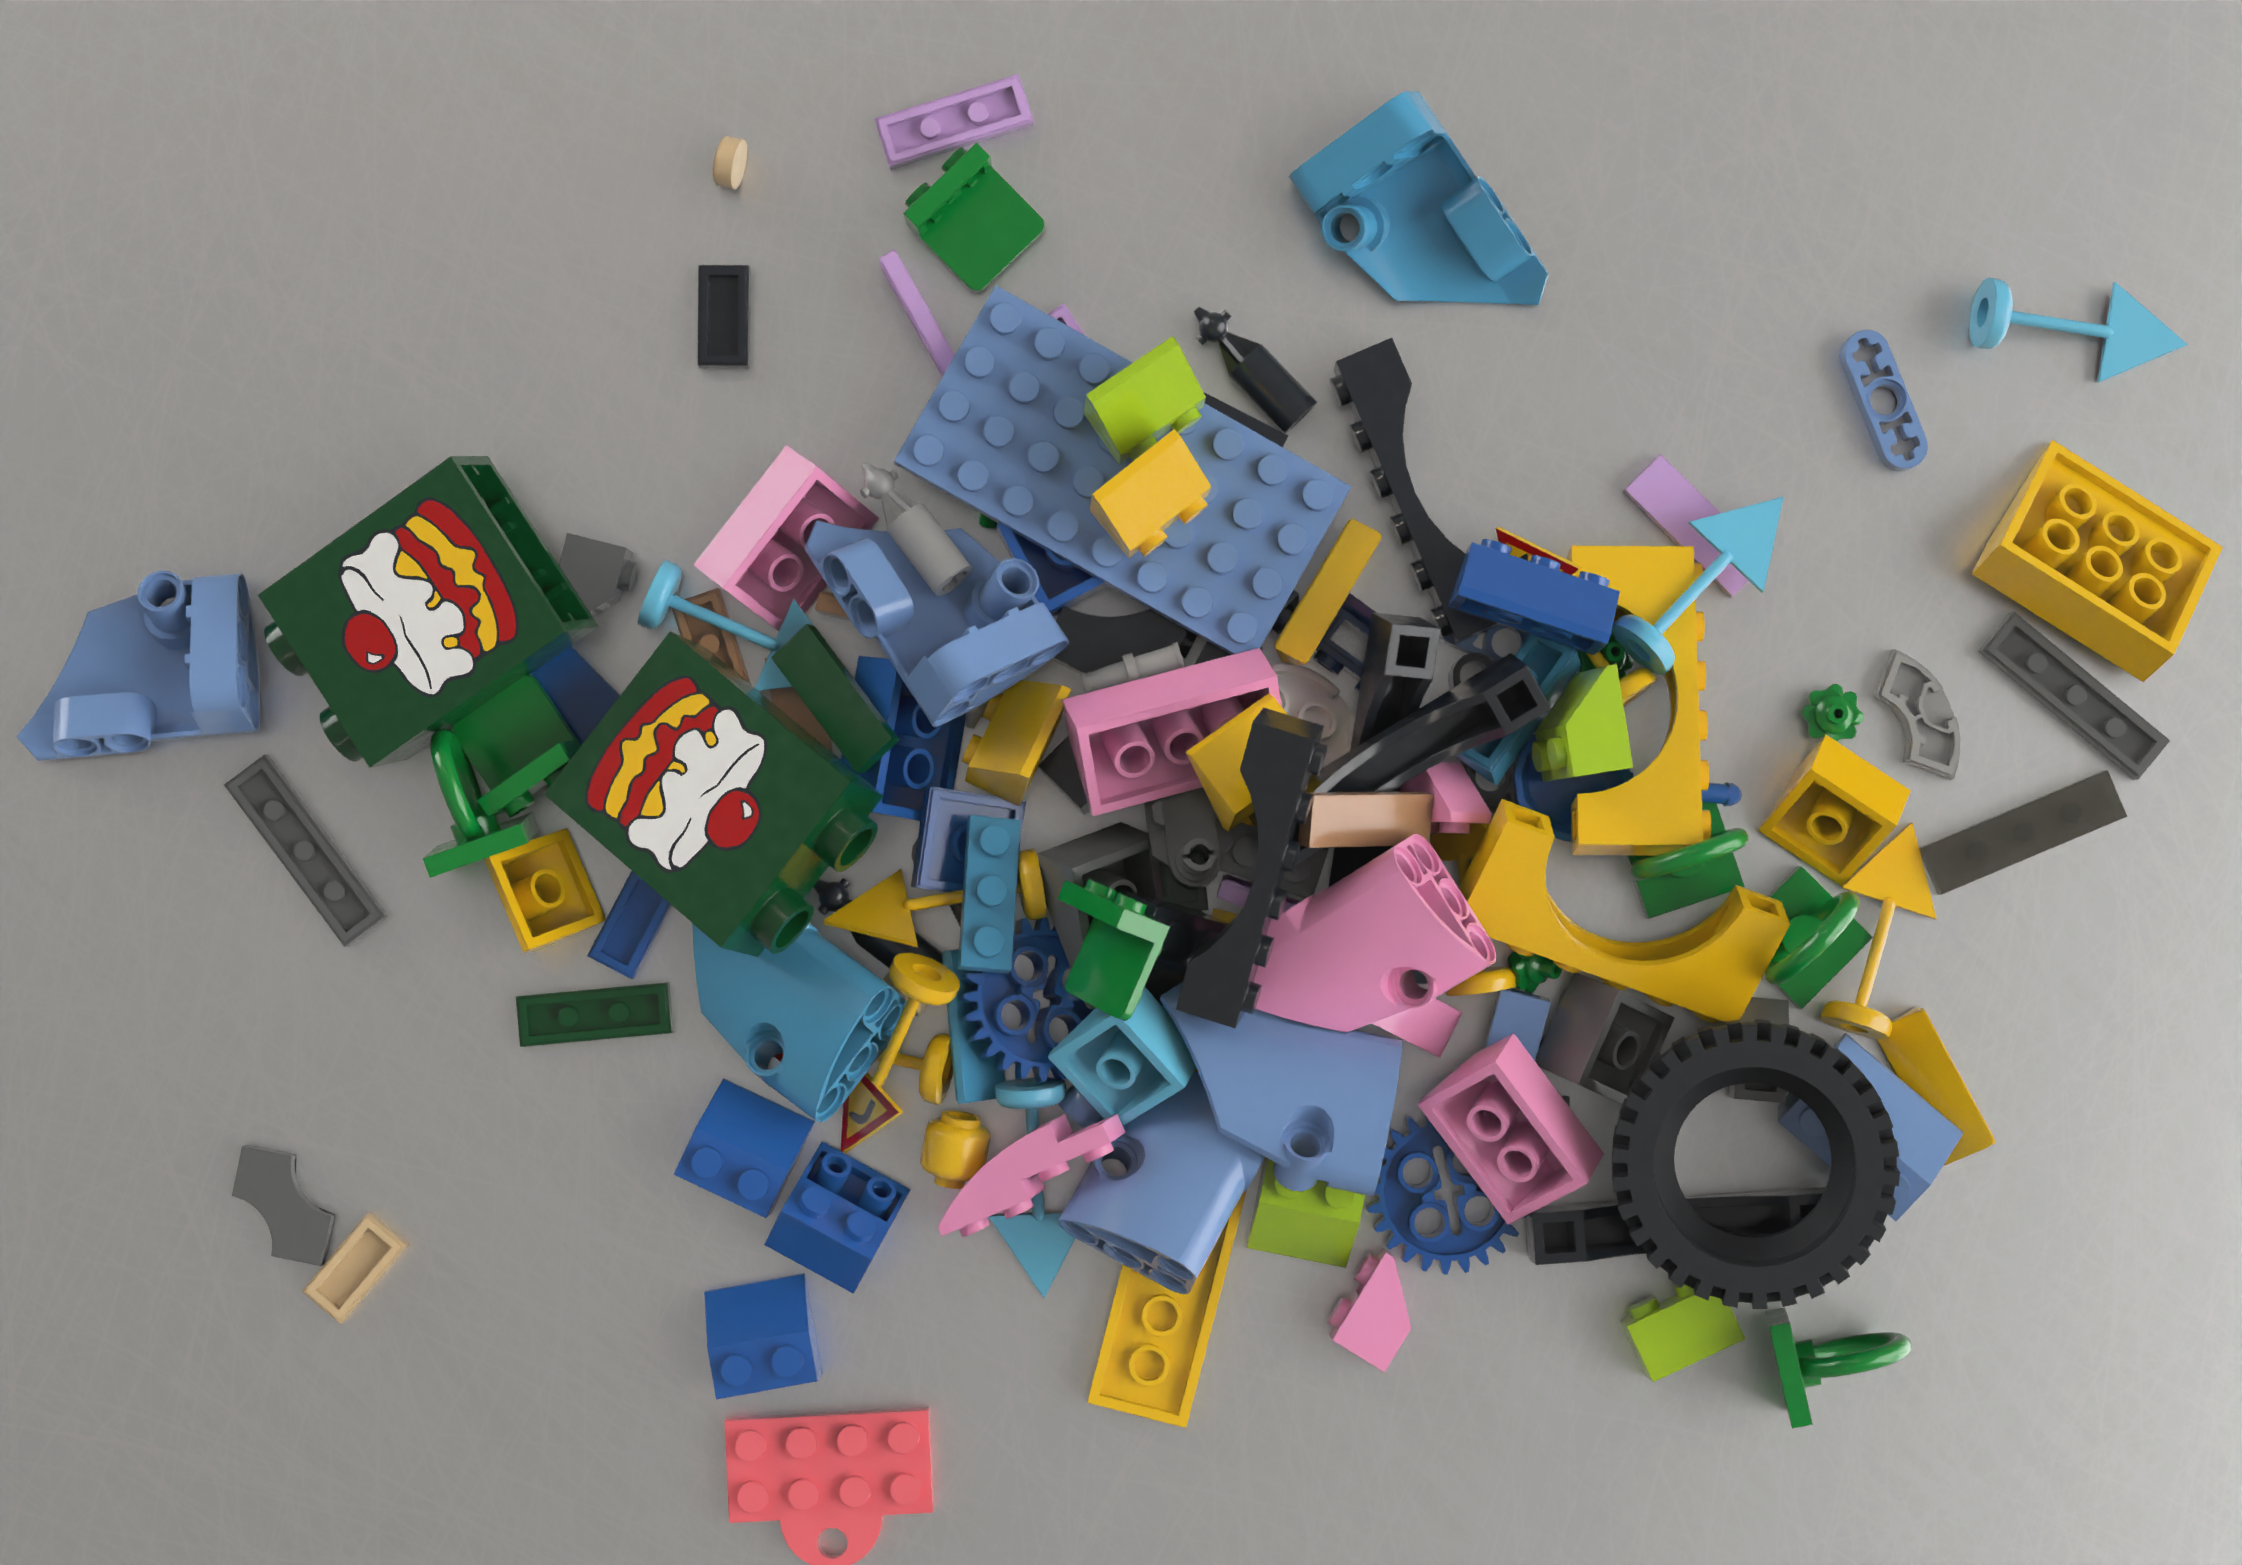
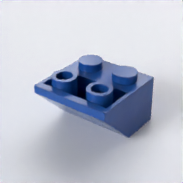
[764,1141,911,1294]

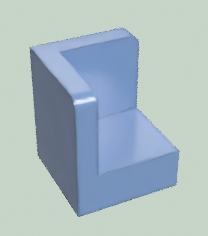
[1486,988,1551,1061]

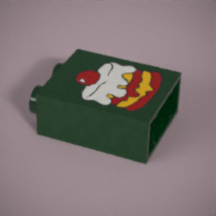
[258,456,599,768]
[544,631,884,957]

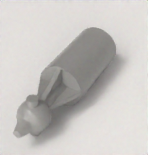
[860,462,973,596]

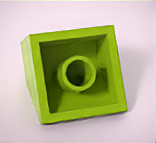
[1084,336,1206,464]
[1532,664,1633,782]
[1246,1157,1365,1268]

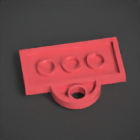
[724,1407,934,1565]

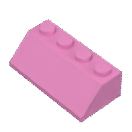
[1062,648,1282,816]

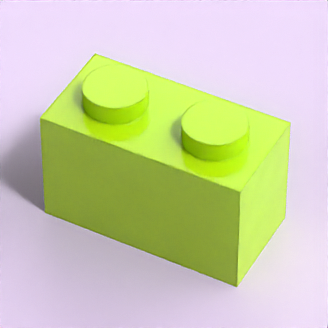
[1620,1283,1746,1382]

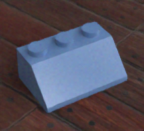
[1778,1033,1963,1221]

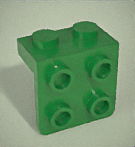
[903,142,1045,292]
[452,675,581,818]
[1057,879,1170,1021]

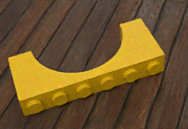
[1566,545,1711,856]
[1459,799,1790,1023]

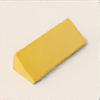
[1274,518,1382,665]
[1876,1007,1996,1165]

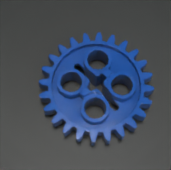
[959,916,1095,1083]
[1365,1114,1527,1275]

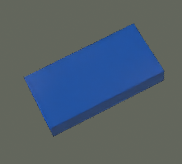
[587,871,672,979]

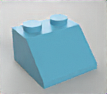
[1048,987,1196,1126]

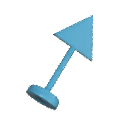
[1969,277,2188,382]
[1612,497,1783,675]
[637,560,814,691]
[989,1077,1075,1298]

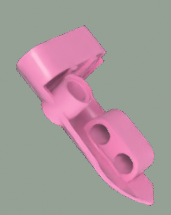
[1254,834,1496,1032]

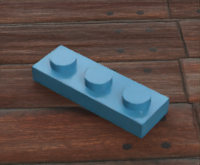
[958,815,1021,974]

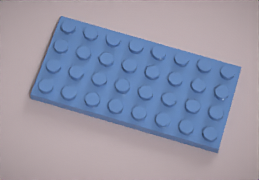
[894,285,1352,655]

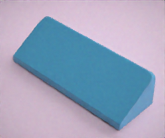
[1456,634,1580,785]
[942,949,1006,1104]

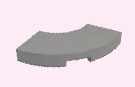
[1873,649,1960,780]

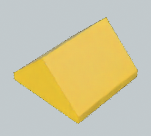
[1186,693,1287,832]
[484,828,606,953]

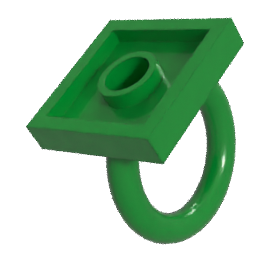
[423,729,539,878]
[1625,802,1749,919]
[1764,866,1873,1009]
[1765,1307,1912,1429]

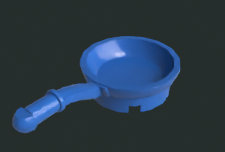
[1513,734,1742,842]

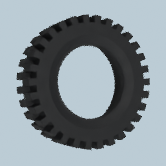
[1611,1019,1900,1309]

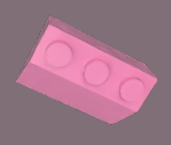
[693,445,879,631]
[1417,1033,1604,1225]

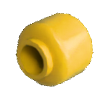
[920,1110,991,1189]

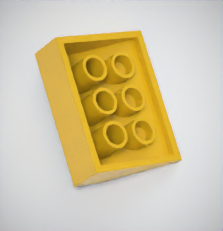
[1972,440,2223,682]

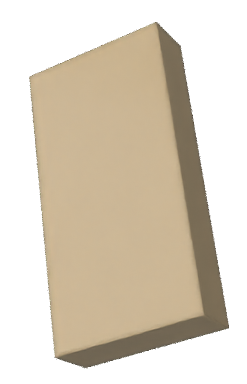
[302,1212,409,1324]

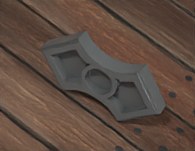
[232,1145,335,1266]

